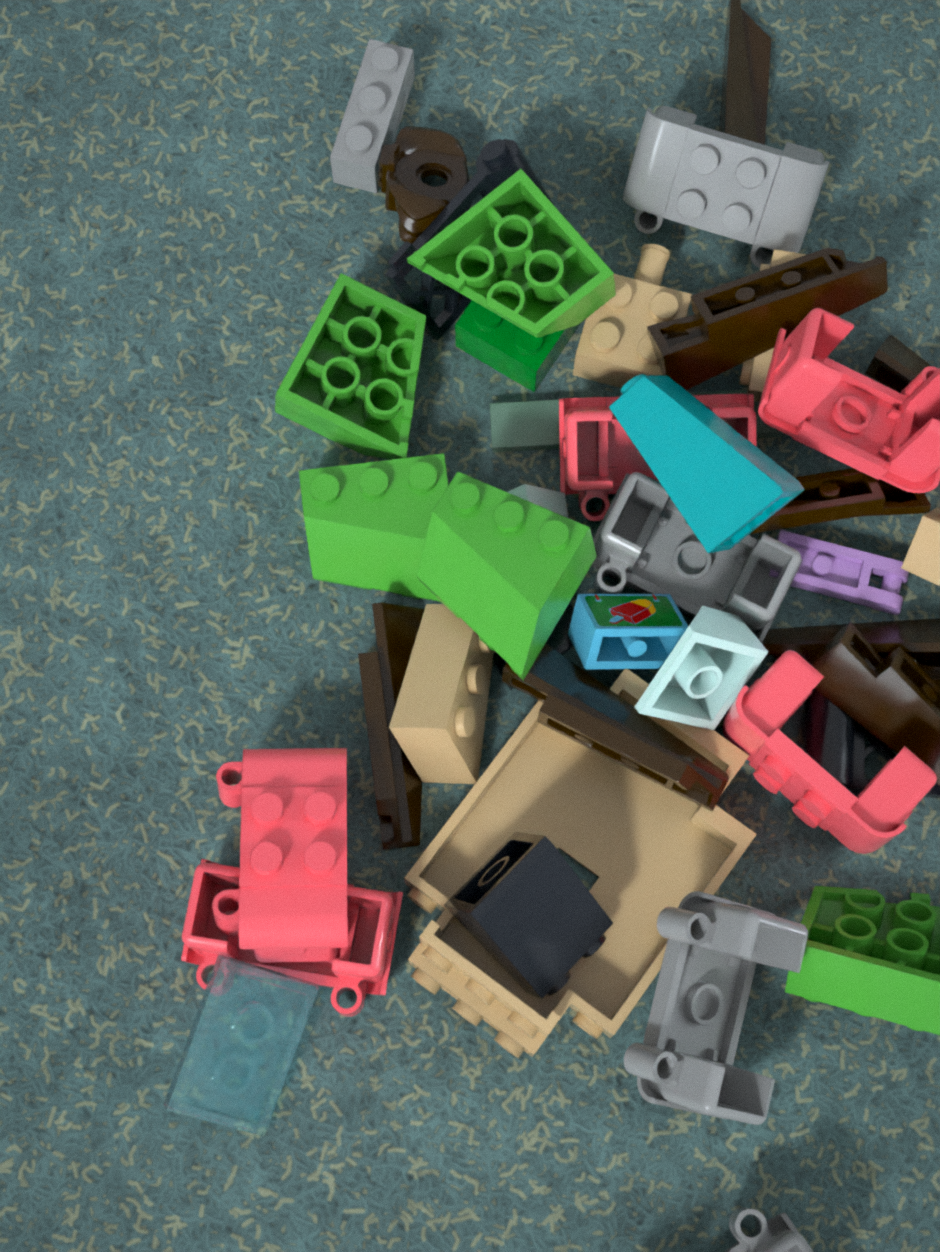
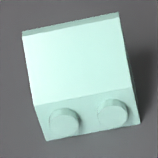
[635,606,768,730]

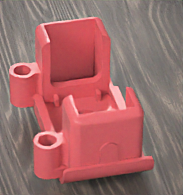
[758,308,940,493]
[559,394,757,521]
[723,650,937,854]
[212,748,348,962]
[181,859,403,1017]

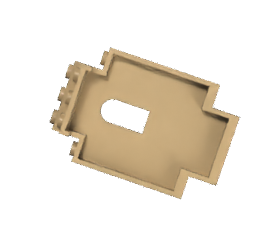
[404,669,757,1059]

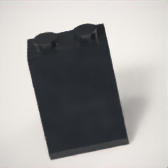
[444,832,613,999]

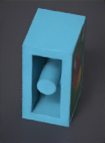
[568,594,688,670]

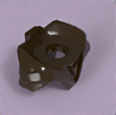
[378,126,469,244]

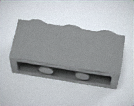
[330,39,415,193]

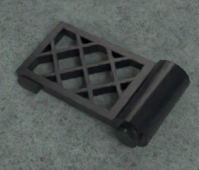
[385,139,554,341]
[803,689,940,798]

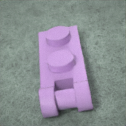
[769,530,909,615]

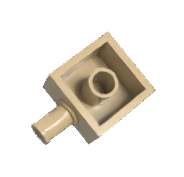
[573,244,692,388]

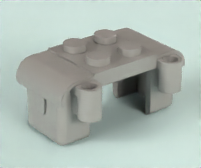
[622,106,830,268]
[591,472,803,643]
[624,891,808,1125]

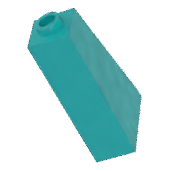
[609,374,805,553]

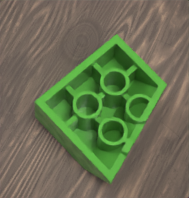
[407,169,616,338]
[275,273,426,460]
[299,453,448,602]
[417,471,597,681]
[785,886,940,1035]

